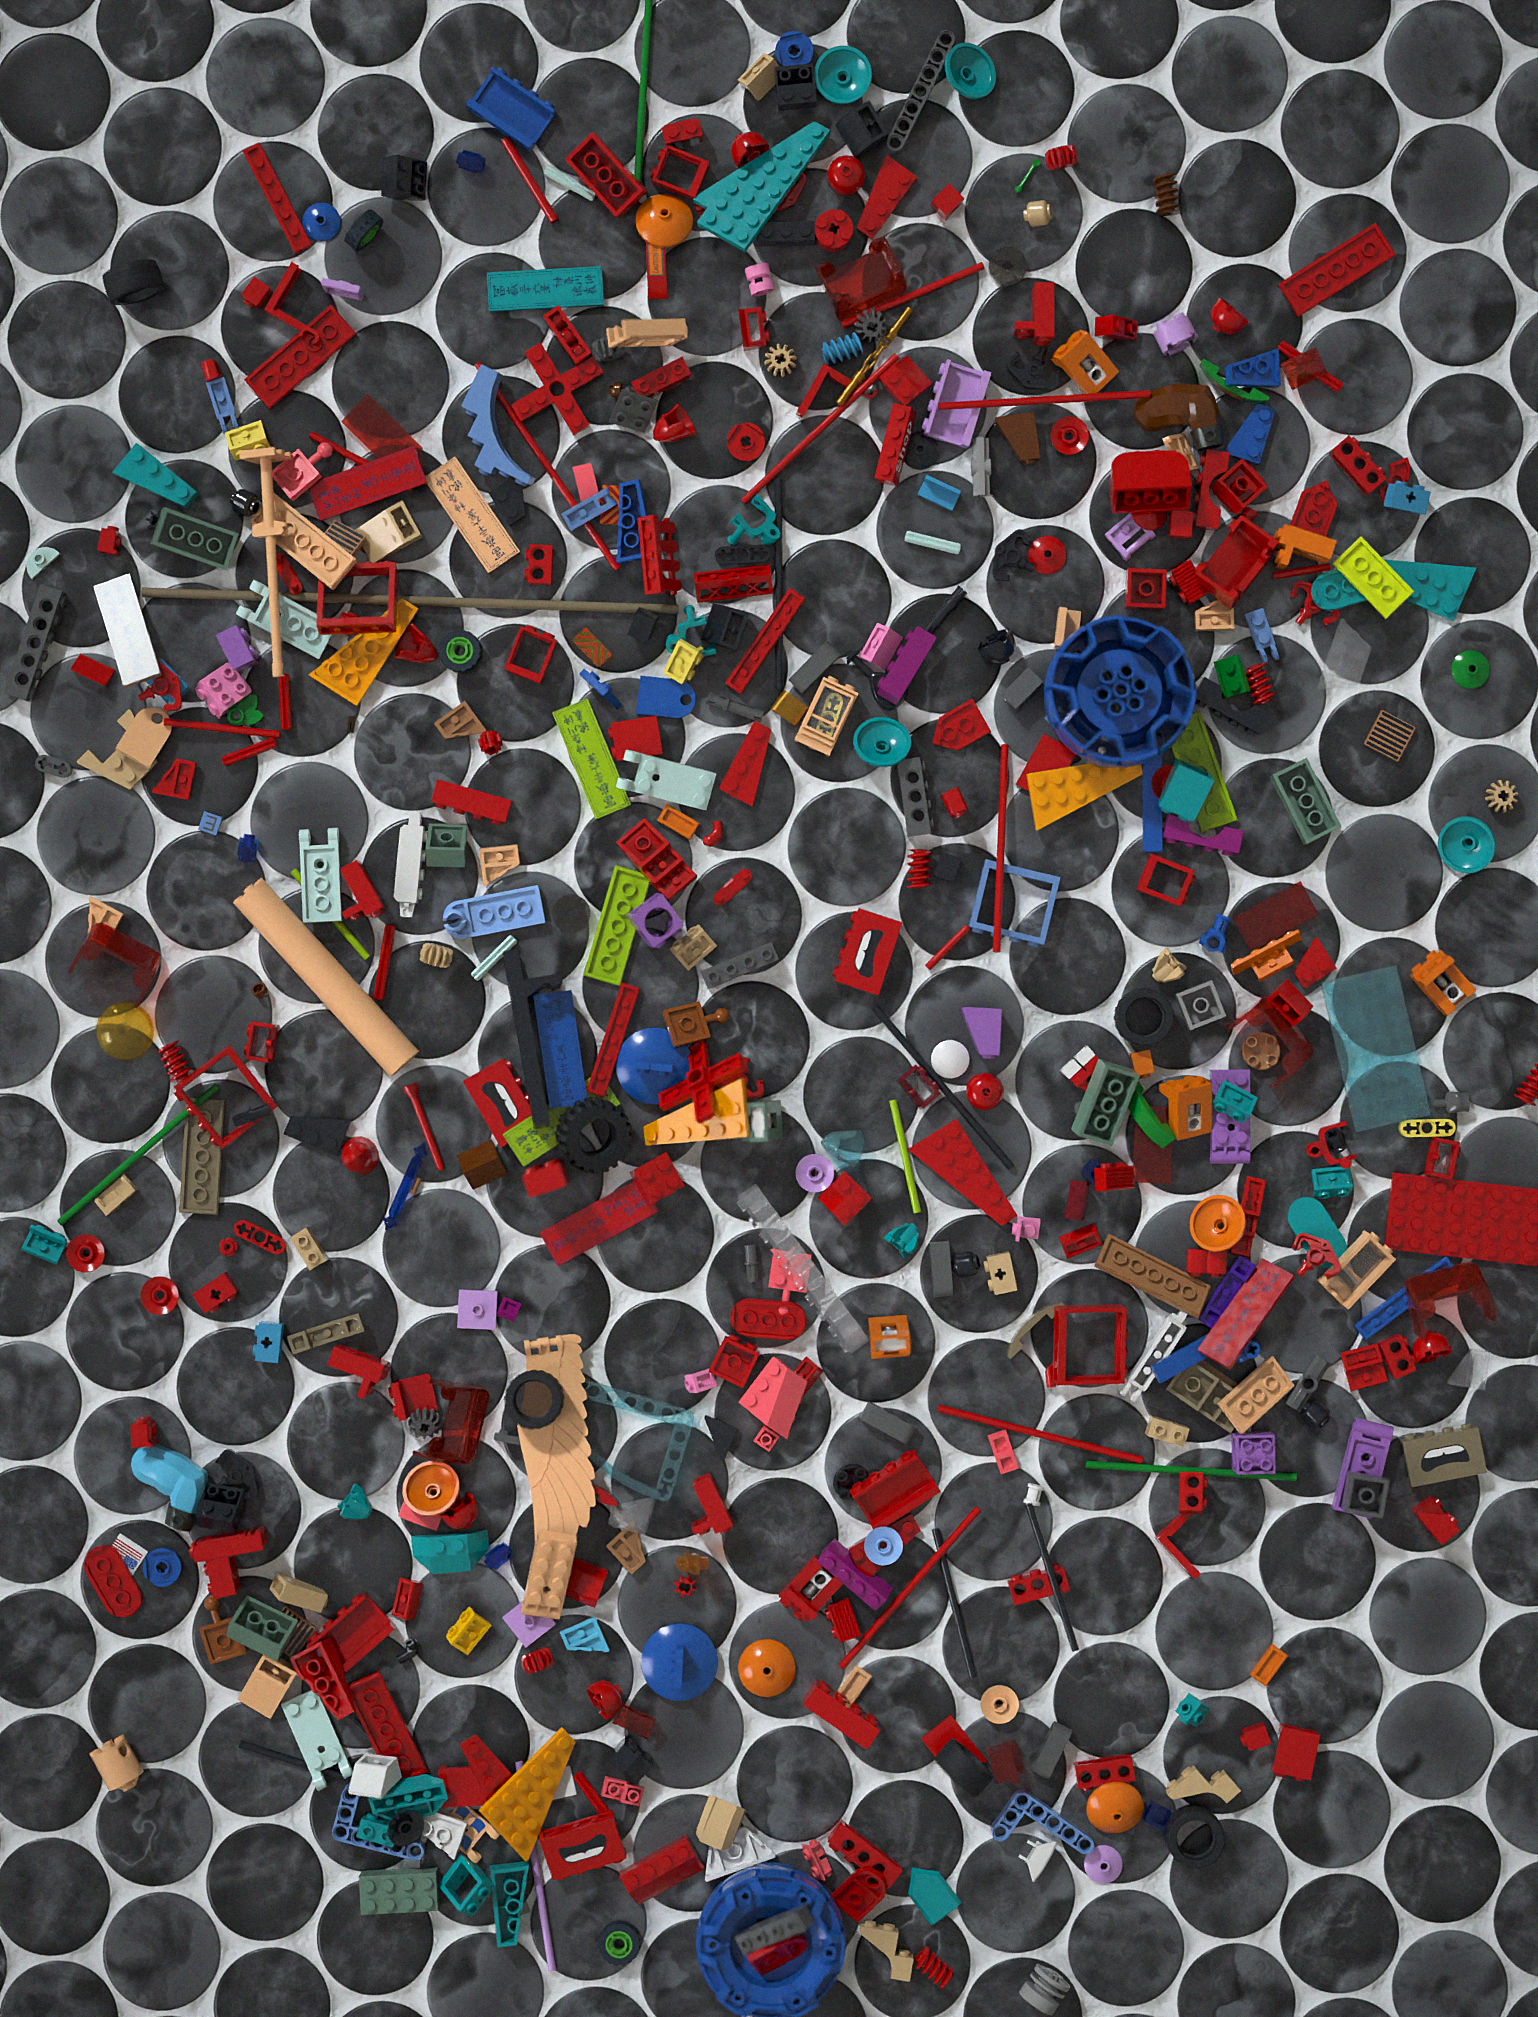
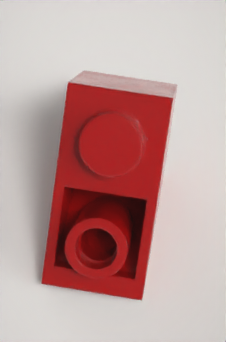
[1095,315,1138,340]

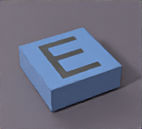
[198,811,223,836]

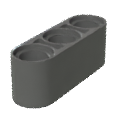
[789,641,841,693]
[930,1241,953,1298]
[859,1401,917,1445]
[1030,1721,1072,1779]

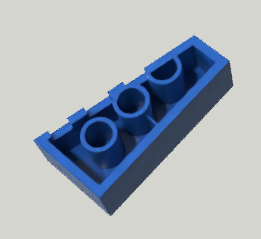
[616,479,649,565]

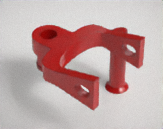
[1306,1120,1357,1169]

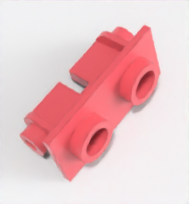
[801,1839,832,1881]

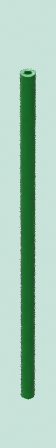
[634,0,653,182]
[57,1083,220,1226]
[1086,1461,1297,1481]

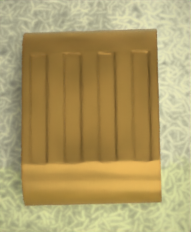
[771,690,808,726]

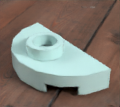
[26,547,61,580]

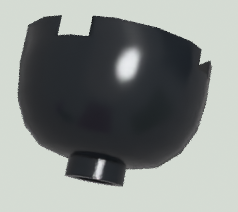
[976,629,1016,665]

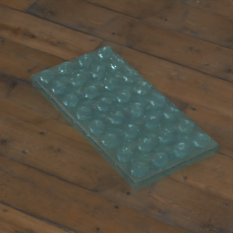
[1321,965,1431,1132]

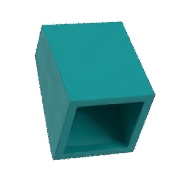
[1158,758,1214,822]

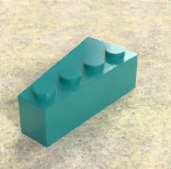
[112,443,200,509]
[489,1861,529,1948]

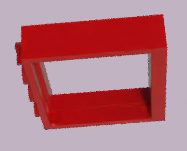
[316,561,398,635]
[174,1045,278,1149]
[1053,1304,1129,1386]

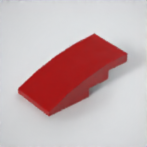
[616,818,697,902]

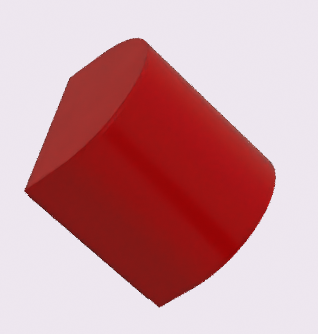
[201,358,223,382]

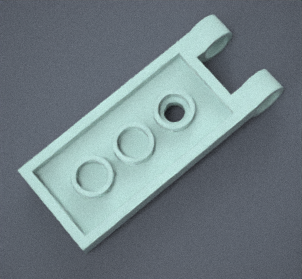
[236,580,332,659]
[616,749,716,810]
[299,828,342,923]
[281,1690,353,1791]

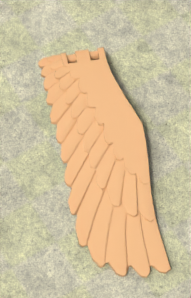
[517,1334,596,1542]

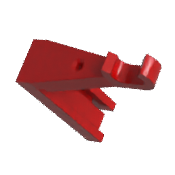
[264,262,320,346]
[796,364,878,418]
[1154,1500,1201,1579]

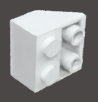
[349,1753,402,1799]

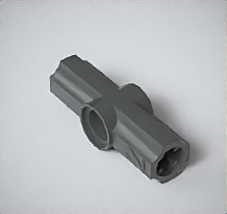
[1285,1355,1330,1412]

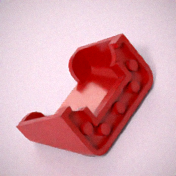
[1194,515,1279,610]

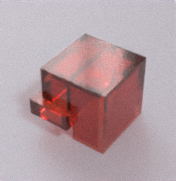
[986,1740,1025,1784]

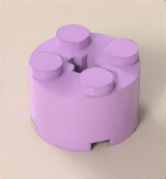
[1153,312,1198,356]

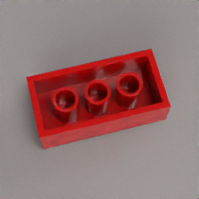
[565,132,648,218]
[522,1158,571,1198]
[803,1679,880,1749]

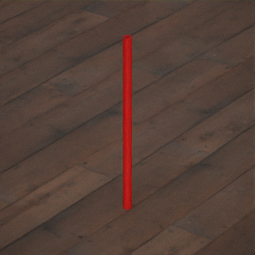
[841,262,985,329]

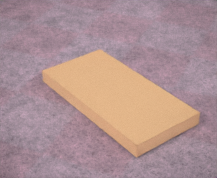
[1218,1356,1295,1434]

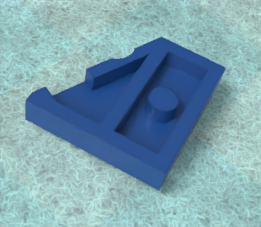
[579,669,622,709]

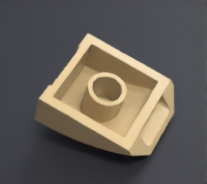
[696,1795,746,1850]

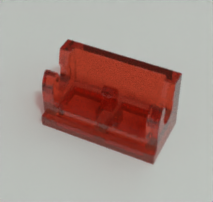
[1280,347,1327,390]
[612,1704,656,1739]

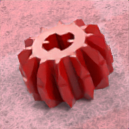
[1045,145,1078,171]
[521,1647,554,1674]

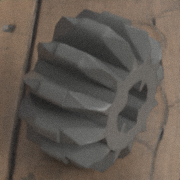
[854,309,887,342]
[592,336,625,362]
[408,1406,441,1440]

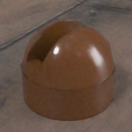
[609,383,623,398]
[251,982,268,999]

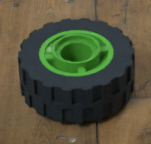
[344,209,384,252]
[439,629,483,673]
[598,1920,641,1966]

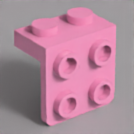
[195,662,252,719]

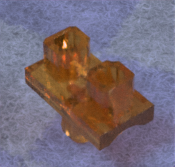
[675,1550,709,1575]

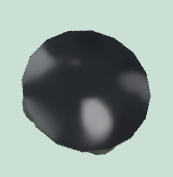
[833,1464,869,1500]

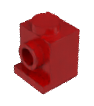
[97,526,122,556]

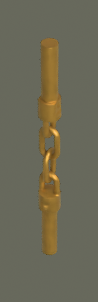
[836,307,913,406]

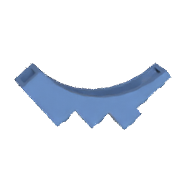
[461,364,536,486]

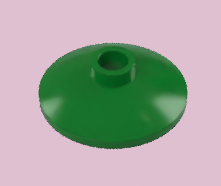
[1451,650,1490,689]

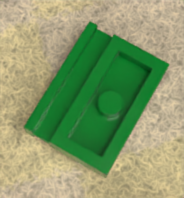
[1214,654,1250,699]

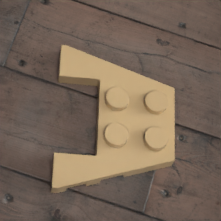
[76,709,158,790]

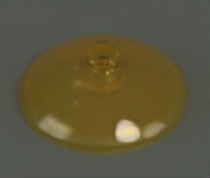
[96,1002,154,1059]

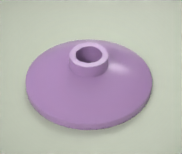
[796,1154,834,1192]
[1084,1845,1122,1884]

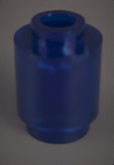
[456,149,486,174]
[237,834,259,862]
[484,1542,513,1570]

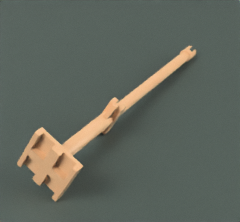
[239,447,292,677]

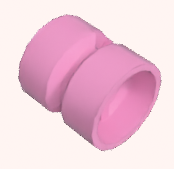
[745,263,775,297]

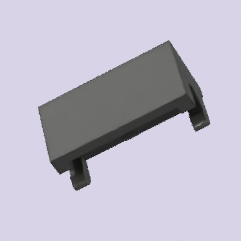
[1001,668,1044,713]

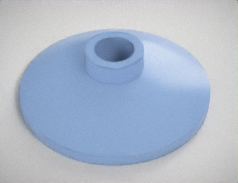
[864,1527,903,1565]

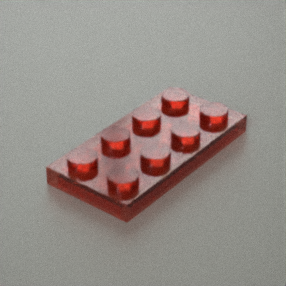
[341,394,423,459]
[1233,881,1319,951]
[1132,1106,1172,1184]

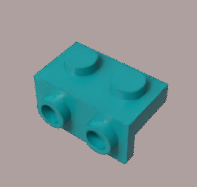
[21,1224,67,1265]
[357,1813,394,1847]

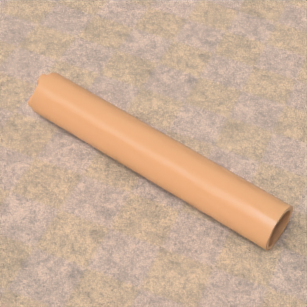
[233,878,419,1077]

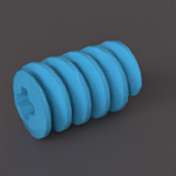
[821,332,864,366]

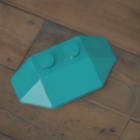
[411,1529,489,1574]
[368,1774,448,1820]

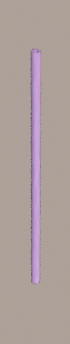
[515,1761,556,1971]

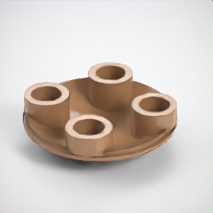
[1242,1032,1280,1070]

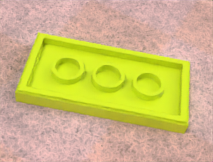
[1332,536,1414,619]

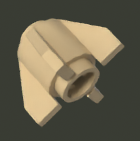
[1152,947,1187,983]

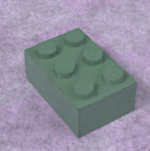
[226,1595,298,1661]

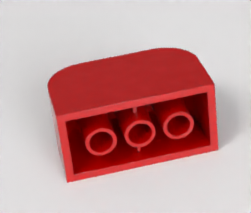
[1109,450,1191,514]

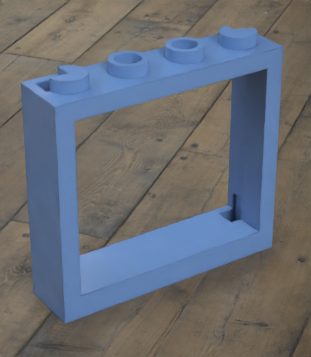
[968,859,1061,948]

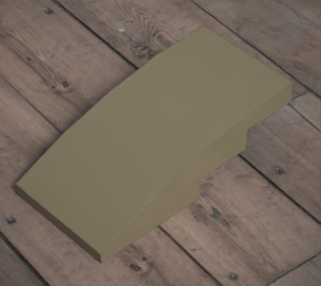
[1166,1363,1235,1433]

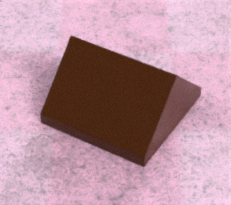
[457,1139,508,1190]

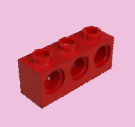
[543,305,592,366]
[631,357,692,398]
[1329,435,1387,496]
[1007,1564,1070,1606]
[1073,1754,1135,1791]

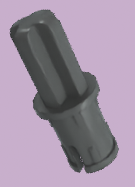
[744,1244,759,1283]

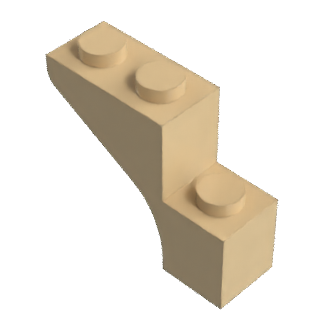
[1165,1765,1241,1803]
[859,1920,914,1982]

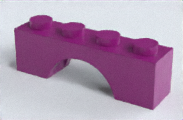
[1162,814,1244,857]
[817,1538,892,1611]

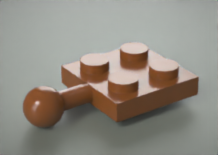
[662,1001,730,1048]
[199,1596,248,1665]

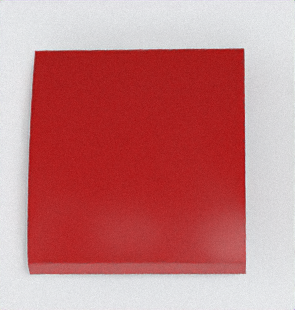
[1340,1343,1388,1392]

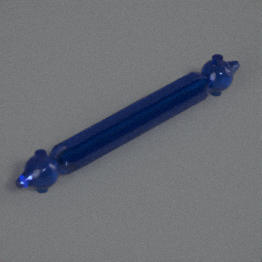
[383,1142,427,1231]

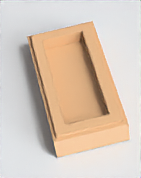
[838,1665,872,1704]

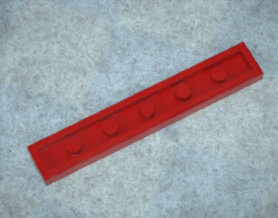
[243,142,312,254]
[725,588,806,694]
[586,982,640,1098]

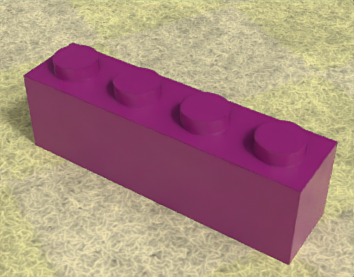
[877,626,937,705]

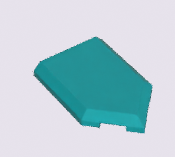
[908,1867,962,1925]

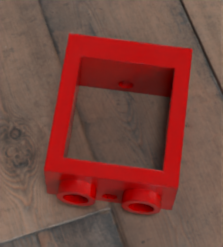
[650,144,710,201]
[504,625,558,684]
[1136,854,1196,907]

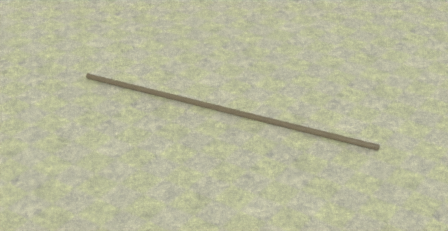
[141,587,679,614]

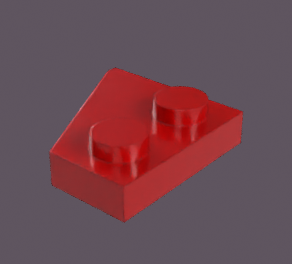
[152,759,197,800]
[1293,937,1337,989]

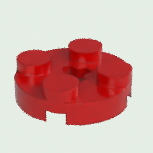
[727,423,765,462]

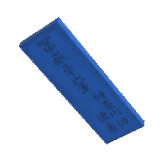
[533,990,587,1109]

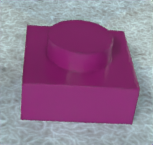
[496,1297,521,1322]

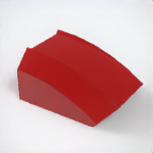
[1212,458,1268,514]
[565,1557,608,1608]

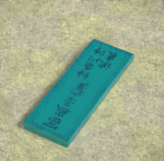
[487,266,604,312]

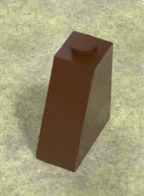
[995,412,1040,465]

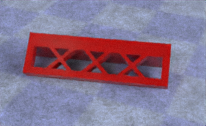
[694,564,773,603]

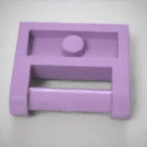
[1105,513,1156,561]

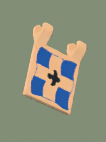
[450,1806,500,1863]

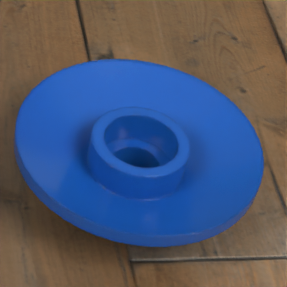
[302,203,341,241]

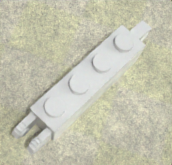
[394,810,428,917]
[1120,1310,1188,1403]

